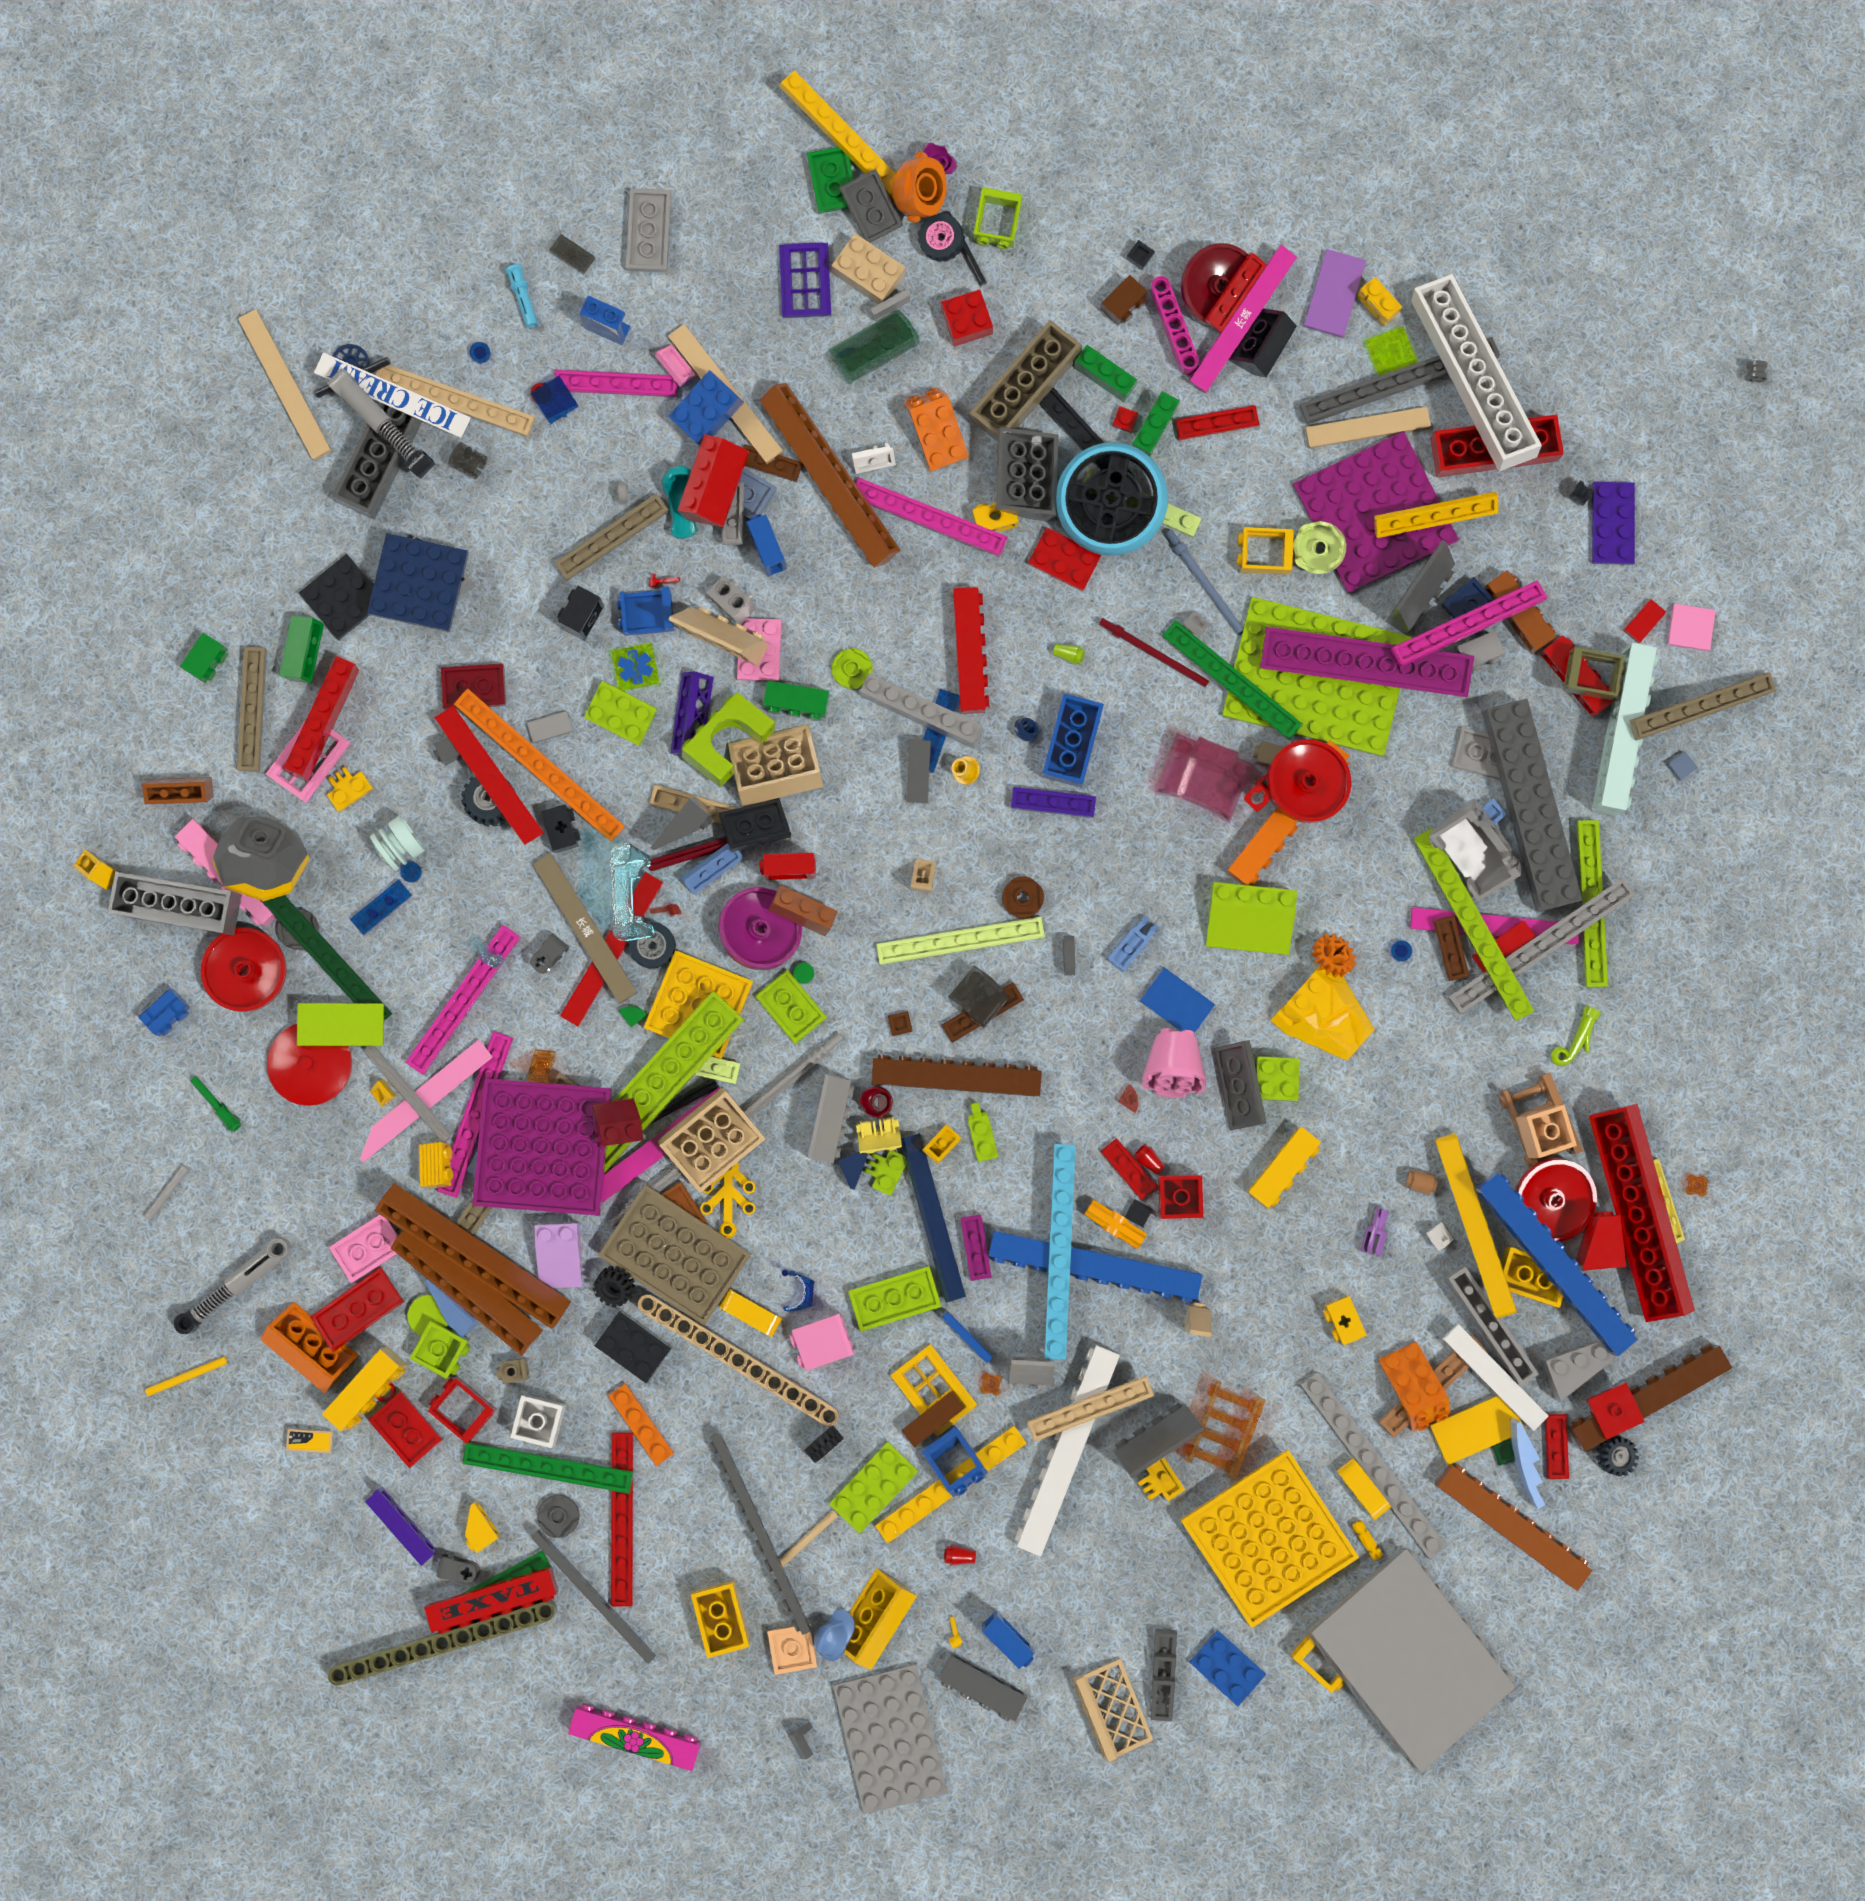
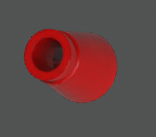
[1134,1144,1165,1175]
[944,1544,976,1566]

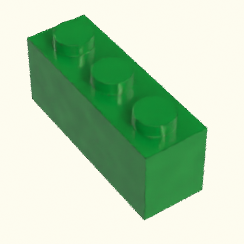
[1074,345,1137,402]
[1132,391,1180,457]
[279,616,324,684]
[763,680,830,721]

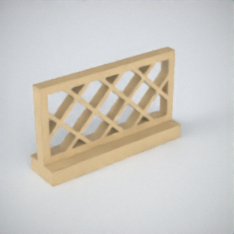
[1071,1658,1153,1762]

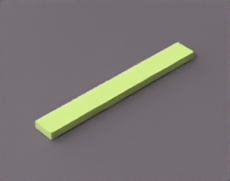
[876,917,1045,965]

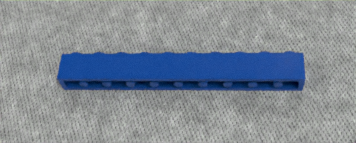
[1474,1173,1638,1356]
[988,1231,1202,1303]

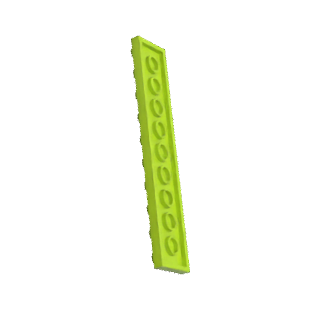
[604,991,745,1173]

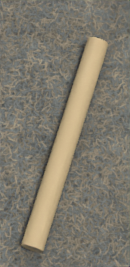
[772,1510,839,1572]

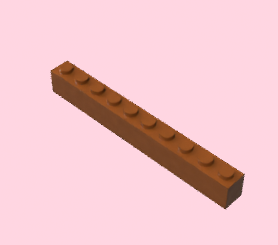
[760,383,901,568]
[374,1183,571,1330]

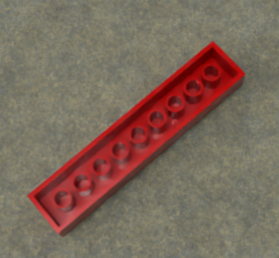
[1589,1103,1695,1322]

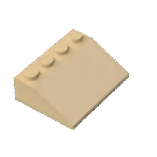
[669,607,769,666]
[728,724,824,806]
[658,1087,765,1193]

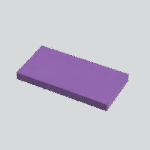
[1304,249,1366,338]

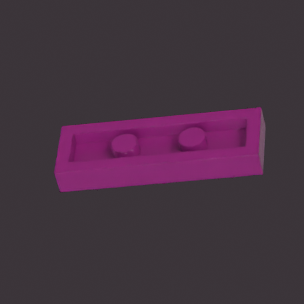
[960,1214,992,1281]

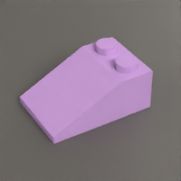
[535,1223,582,1288]

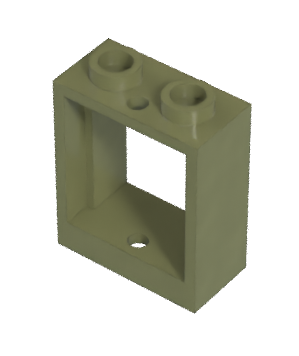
[1563,647,1626,700]

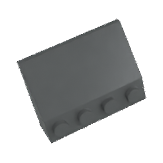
[996,427,1058,521]
[1386,540,1455,635]
[1113,1403,1204,1478]

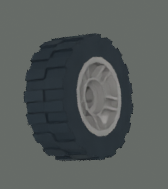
[629,922,676,969]

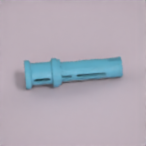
[505,264,539,328]

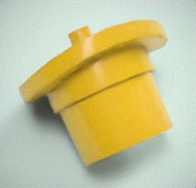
[951,756,980,785]

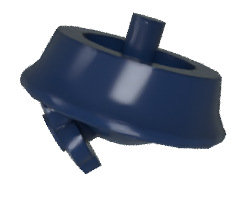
[1014,718,1038,742]

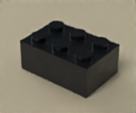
[594,1310,673,1383]

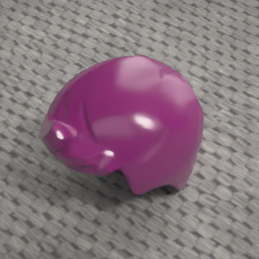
[923,142,957,174]

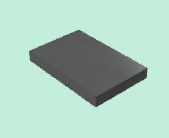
[839,169,903,243]

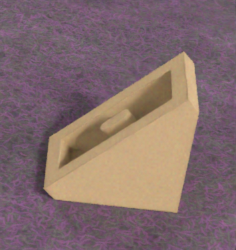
[911,859,936,893]

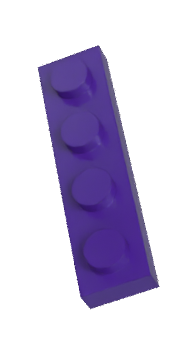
[1011,787,1096,818]

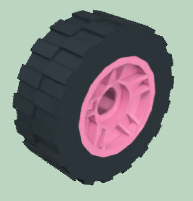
[918,213,965,262]

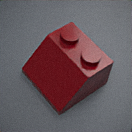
[591,1098,644,1147]

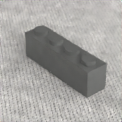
[939,1653,1027,1721]

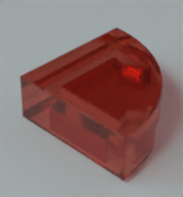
[1117,1084,1138,1113]

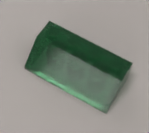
[828,309,919,384]

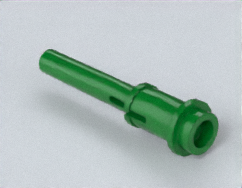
[190,1076,242,1133]

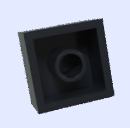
[557,585,605,641]

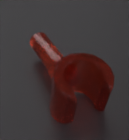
[650,904,681,917]

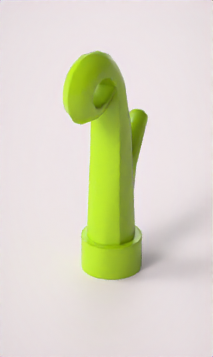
[1551,1005,1601,1066]

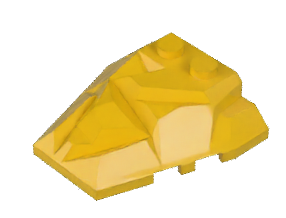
[1270,965,1375,1061]

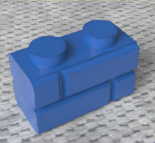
[138,988,191,1036]

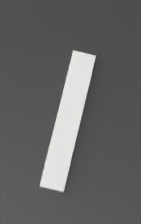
[1442,1324,1548,1431]

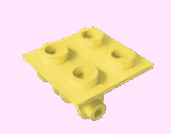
[856,1117,902,1154]

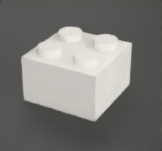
[510,1394,566,1448]

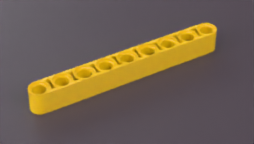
[1435,1132,1517,1319]

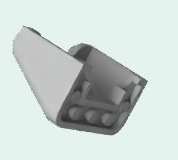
[1429,798,1521,901]

